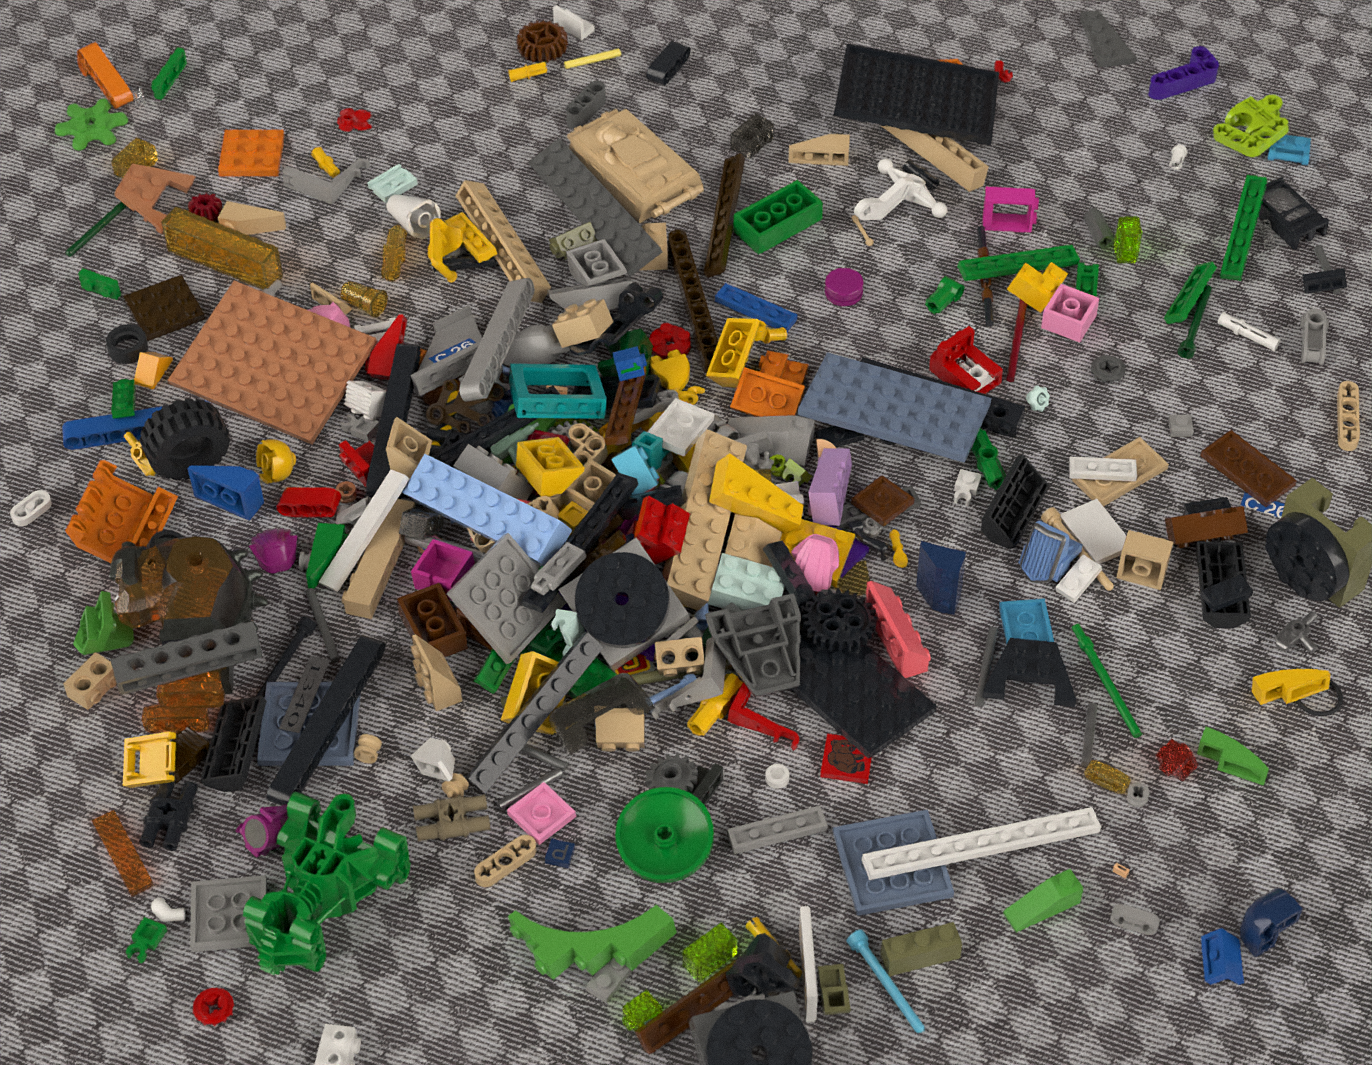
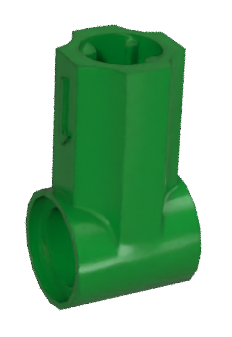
[925,276,965,314]

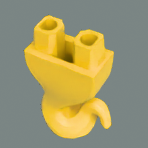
[649,350,705,405]

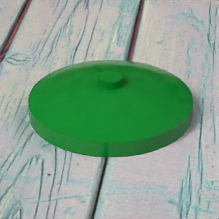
[615,787,714,883]

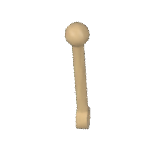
[852,215,874,246]

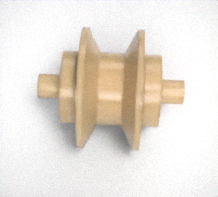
[442,773,469,798]

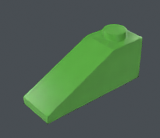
[1003,869,1083,932]

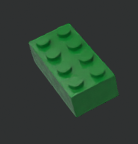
[733,179,823,255]

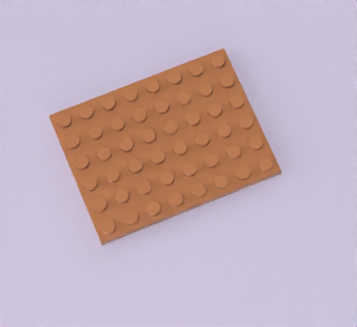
[168,281,377,445]

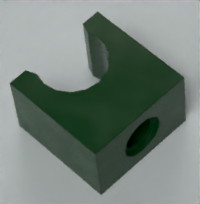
[597,328,653,378]

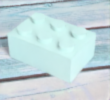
[708,553,785,611]

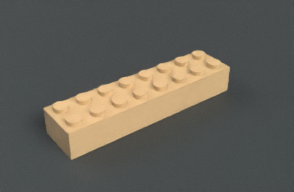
[662,429,747,611]

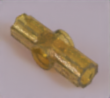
[381,225,407,282]

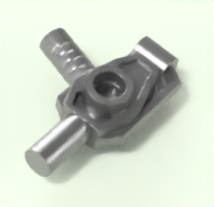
[1274,611,1318,654]

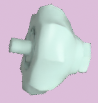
[1026,385,1050,412]

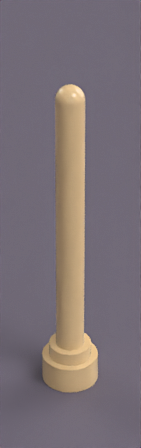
[1041,507,1114,591]

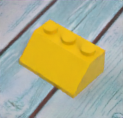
[706,318,760,388]
[516,437,585,497]
[501,651,565,735]

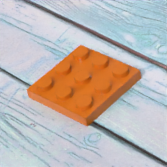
[218,129,285,176]

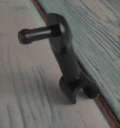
[848,520,889,561]

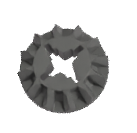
[1091,355,1126,384]

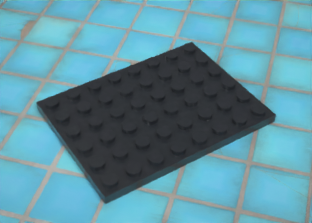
[833,43,999,146]

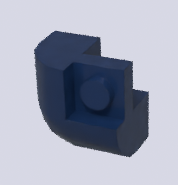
[1240,888,1303,958]

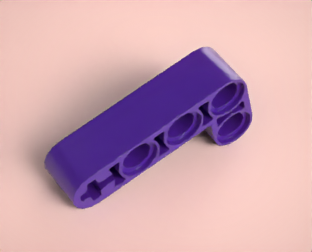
[1148,46,1219,100]

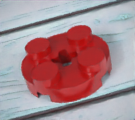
[649,323,691,360]

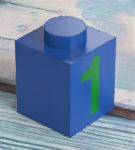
[613,346,647,381]

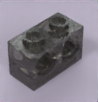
[730,113,774,159]
[399,505,444,540]

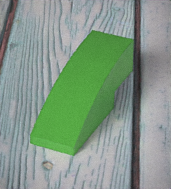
[1197,727,1269,786]

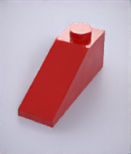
[365,314,407,380]

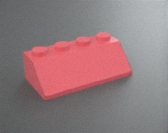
[865,581,931,678]

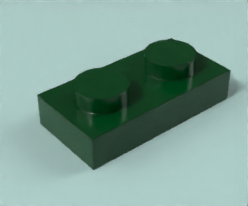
[527,615,564,657]

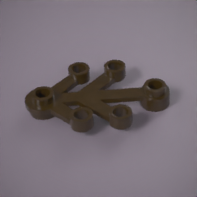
[426,375,506,433]

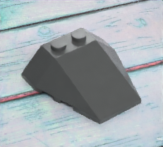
[705,593,801,697]

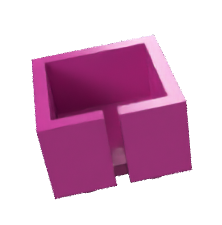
[411,539,475,601]

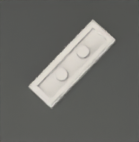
[1069,457,1137,482]

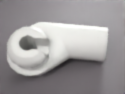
[151,897,186,922]

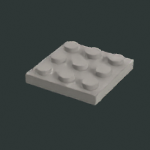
[190,875,267,952]

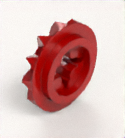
[193,987,235,1027]

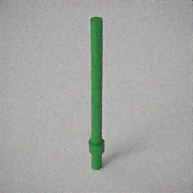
[1072,624,1142,738]

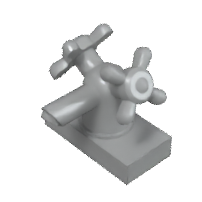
[735,430,774,478]

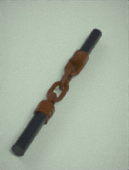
[977,226,994,326]

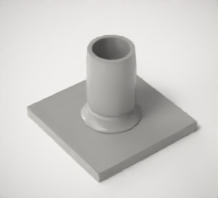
[447,533,567,664]

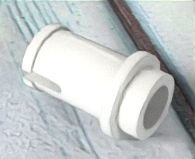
[1169,144,1187,170]

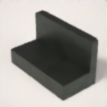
[691,763,723,805]

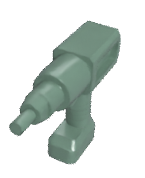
[490,422,539,472]

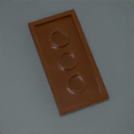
[1200,430,1297,507]

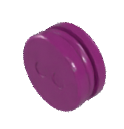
[825,268,864,306]

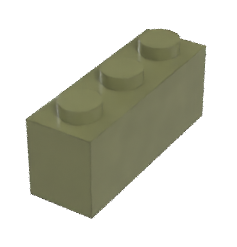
[880,922,962,976]

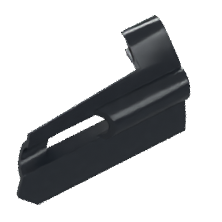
[570,283,663,356]

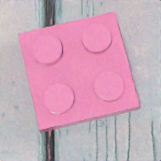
[507,782,576,845]

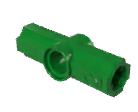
[971,428,1006,490]

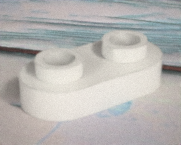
[10,490,52,526]

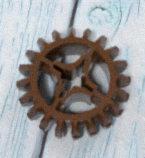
[516,20,568,63]

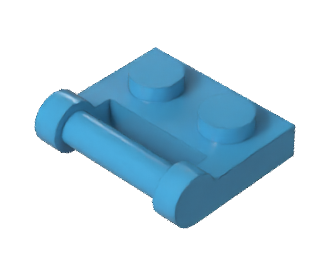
[1267,135,1311,166]

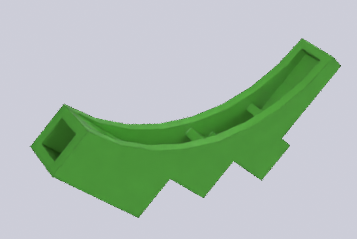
[508,905,677,980]

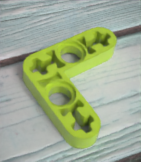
[1213,117,1289,157]

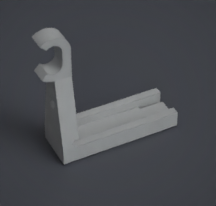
[282,158,370,204]
[650,637,726,720]

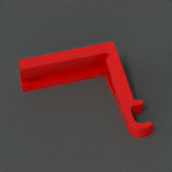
[727,682,799,751]

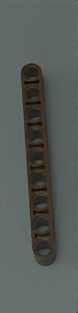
[668,229,718,374]

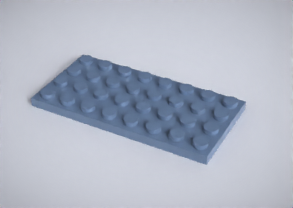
[798,352,991,463]

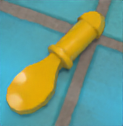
[889,529,908,568]

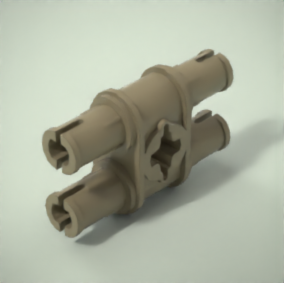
[413,794,491,842]

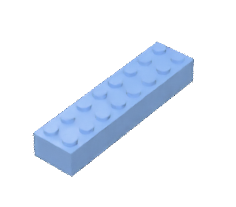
[402,454,572,566]

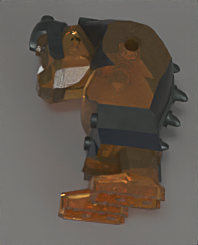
[110,537,268,734]

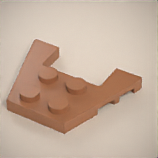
[114,164,195,234]

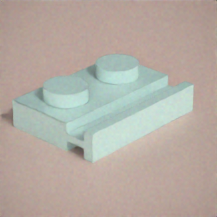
[367,164,418,203]

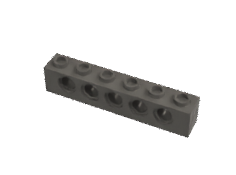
[110,621,263,696]

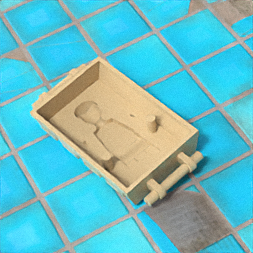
[567,109,704,223]

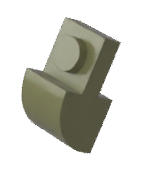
[818,964,851,1015]

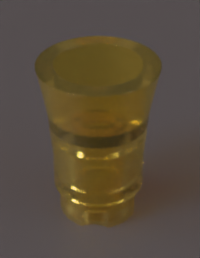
[340,281,388,318]

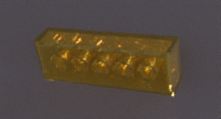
[161,207,283,290]

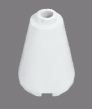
[387,194,441,239]

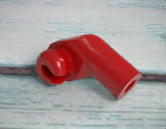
[994,60,1013,83]

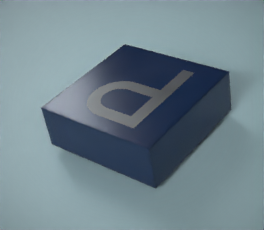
[545,838,575,869]

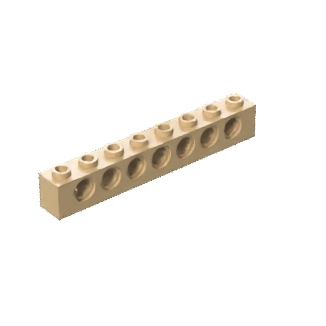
[456,180,551,303]

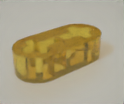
[1084,760,1131,794]

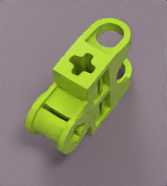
[1225,95,1283,138]

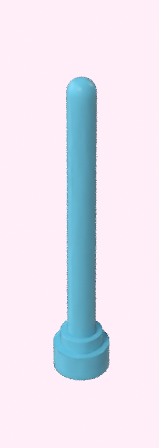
[846,930,924,1033]

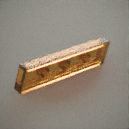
[92,810,154,897]

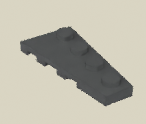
[1080,10,1137,68]

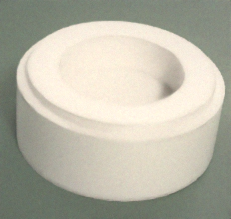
[765,764,789,789]

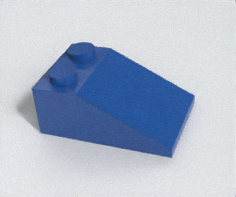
[188,466,264,521]

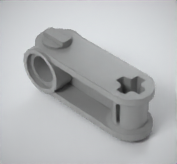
[1300,309,1329,366]

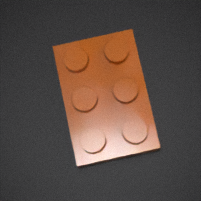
[730,367,806,417]

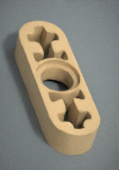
[474,835,537,887]

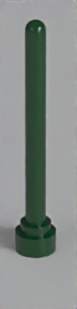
[65,201,129,257]
[1177,285,1212,359]

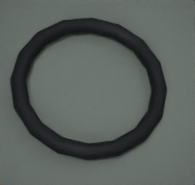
[1296,680,1343,717]

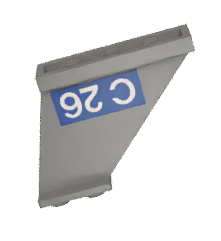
[411,306,482,396]

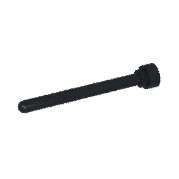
[255,617,317,699]

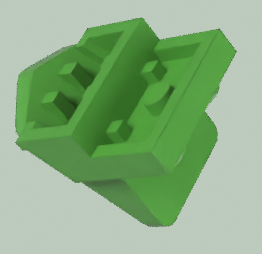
[73,591,134,655]

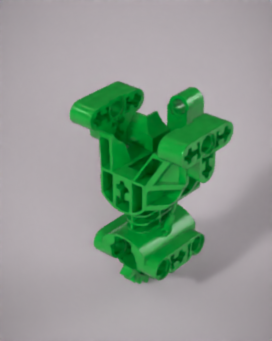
[243,792,410,975]

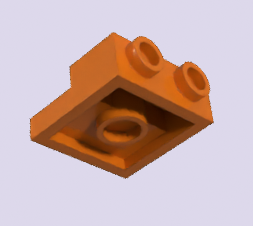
[758,350,808,385]

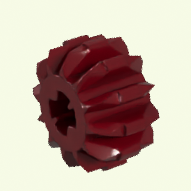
[188,192,222,226]

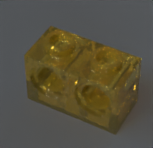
[111,137,158,179]

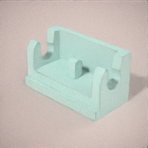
[551,609,585,655]

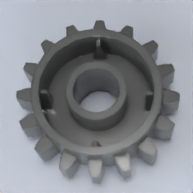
[645,754,699,793]

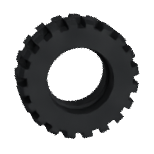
[140,398,230,480]

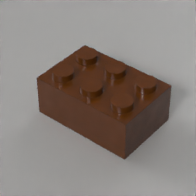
[397,583,468,657]

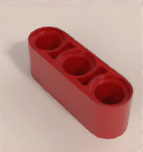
[276,487,342,518]

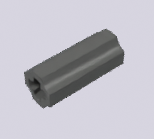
[1084,208,1114,249]

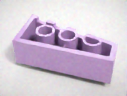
[808,448,852,526]

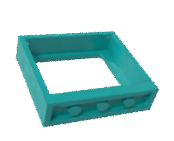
[509,363,606,419]

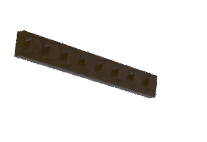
[704,153,745,278]

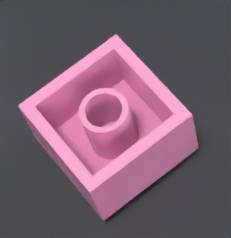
[1041,284,1099,343]

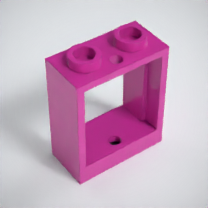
[982,187,1039,233]

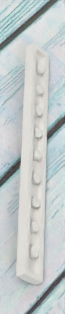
[861,807,1101,880]

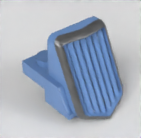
[1018,521,1083,582]

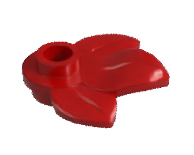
[337,108,372,132]

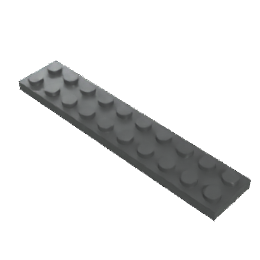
[528,138,663,277]

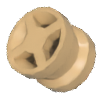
[354,734,382,764]

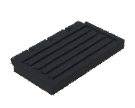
[571,374,661,410]

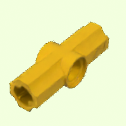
[687,673,743,736]

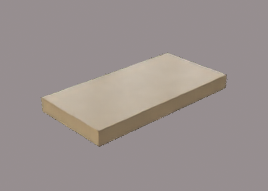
[1072,437,1169,507]

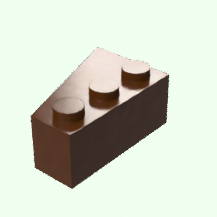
[1165,506,1248,548]

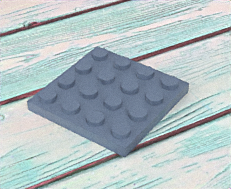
[257,682,361,766]
[833,809,954,916]

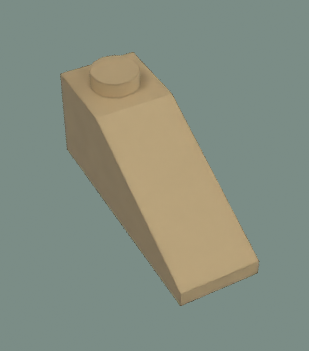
[789,134,850,166]
[218,201,286,236]

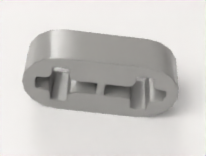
[1110,904,1160,935]

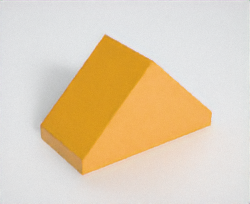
[134,352,173,390]

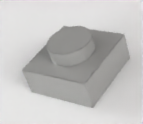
[1168,415,1194,437]

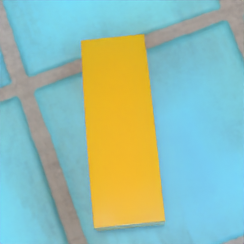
[1252,669,1331,705]

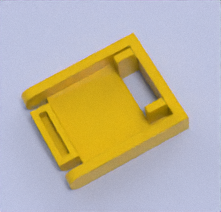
[123,732,176,788]

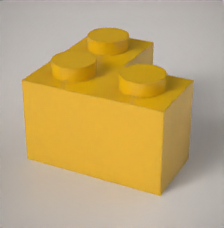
[1007,262,1068,313]

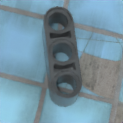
[566,81,606,129]

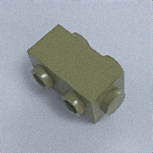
[549,222,598,260]

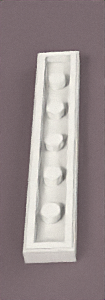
[319,470,410,592]

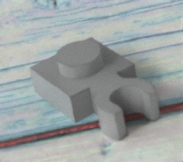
[340,415,380,441]

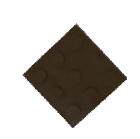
[123,274,205,341]

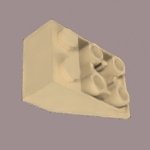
[411,634,462,711]

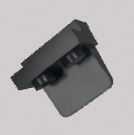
[725,933,800,998]

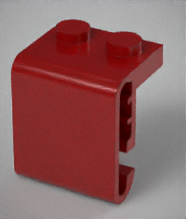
[338,440,374,487]

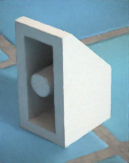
[411,738,455,781]

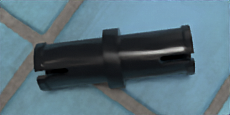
[903,160,940,190]

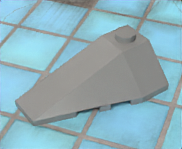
[728,415,815,468]

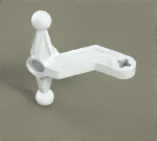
[854,158,947,220]

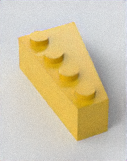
[709,453,804,534]

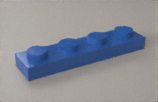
[715,283,797,332]

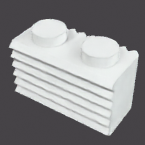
[344,381,386,420]

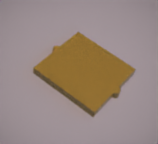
[833,561,870,595]

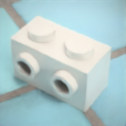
[314,1024,361,1065]

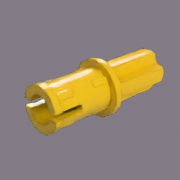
[508,62,547,82]
[311,147,340,178]

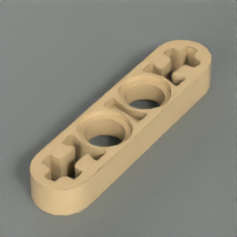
[1337,381,1360,451]

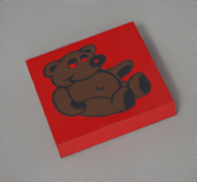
[820,733,872,784]

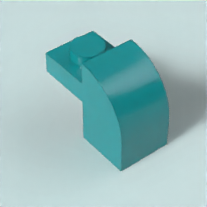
[632,431,670,470]

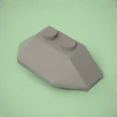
[547,277,632,312]

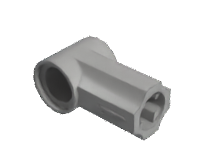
[335,496,372,534]

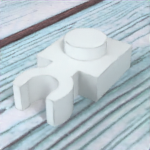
[954,469,982,506]

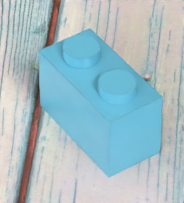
[611,444,660,495]

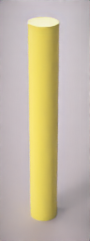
[564,49,621,69]

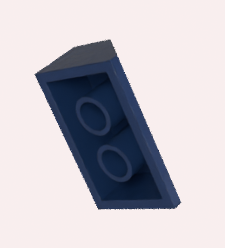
[916,541,966,615]

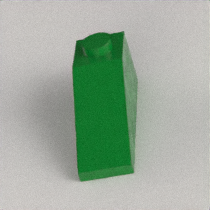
[306,523,349,589]

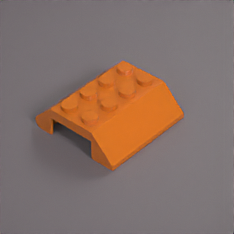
[65,460,178,563]

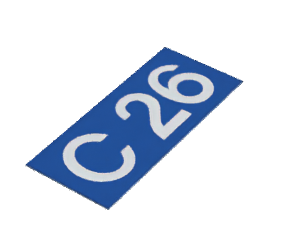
[1241,493,1285,518]

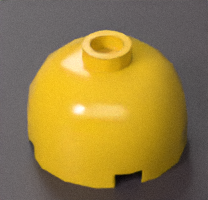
[256,439,296,484]

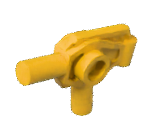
[124,432,156,476]

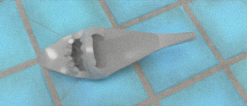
[503,325,573,367]

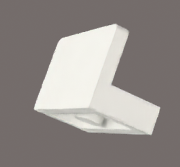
[553,5,594,41]

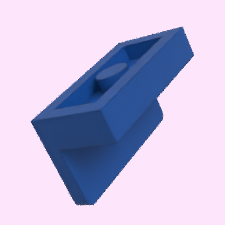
[1201,928,1244,985]

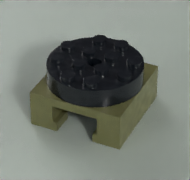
[1265,477,1372,608]

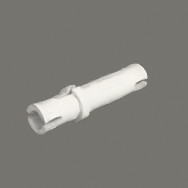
[1217,312,1281,351]

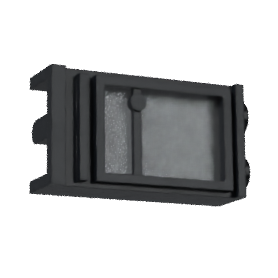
[1258,177,1330,250]

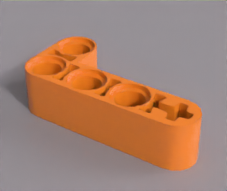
[77,42,134,109]

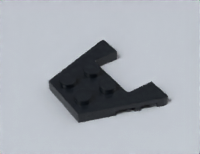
[983,638,1076,707]

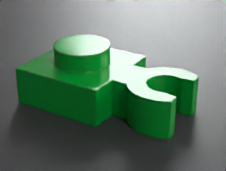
[126,917,167,963]

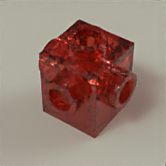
[1156,739,1199,782]

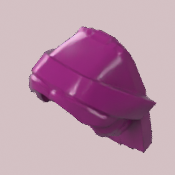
[249,528,297,574]

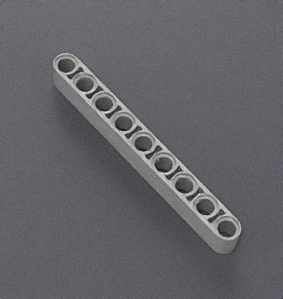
[460,278,534,402]

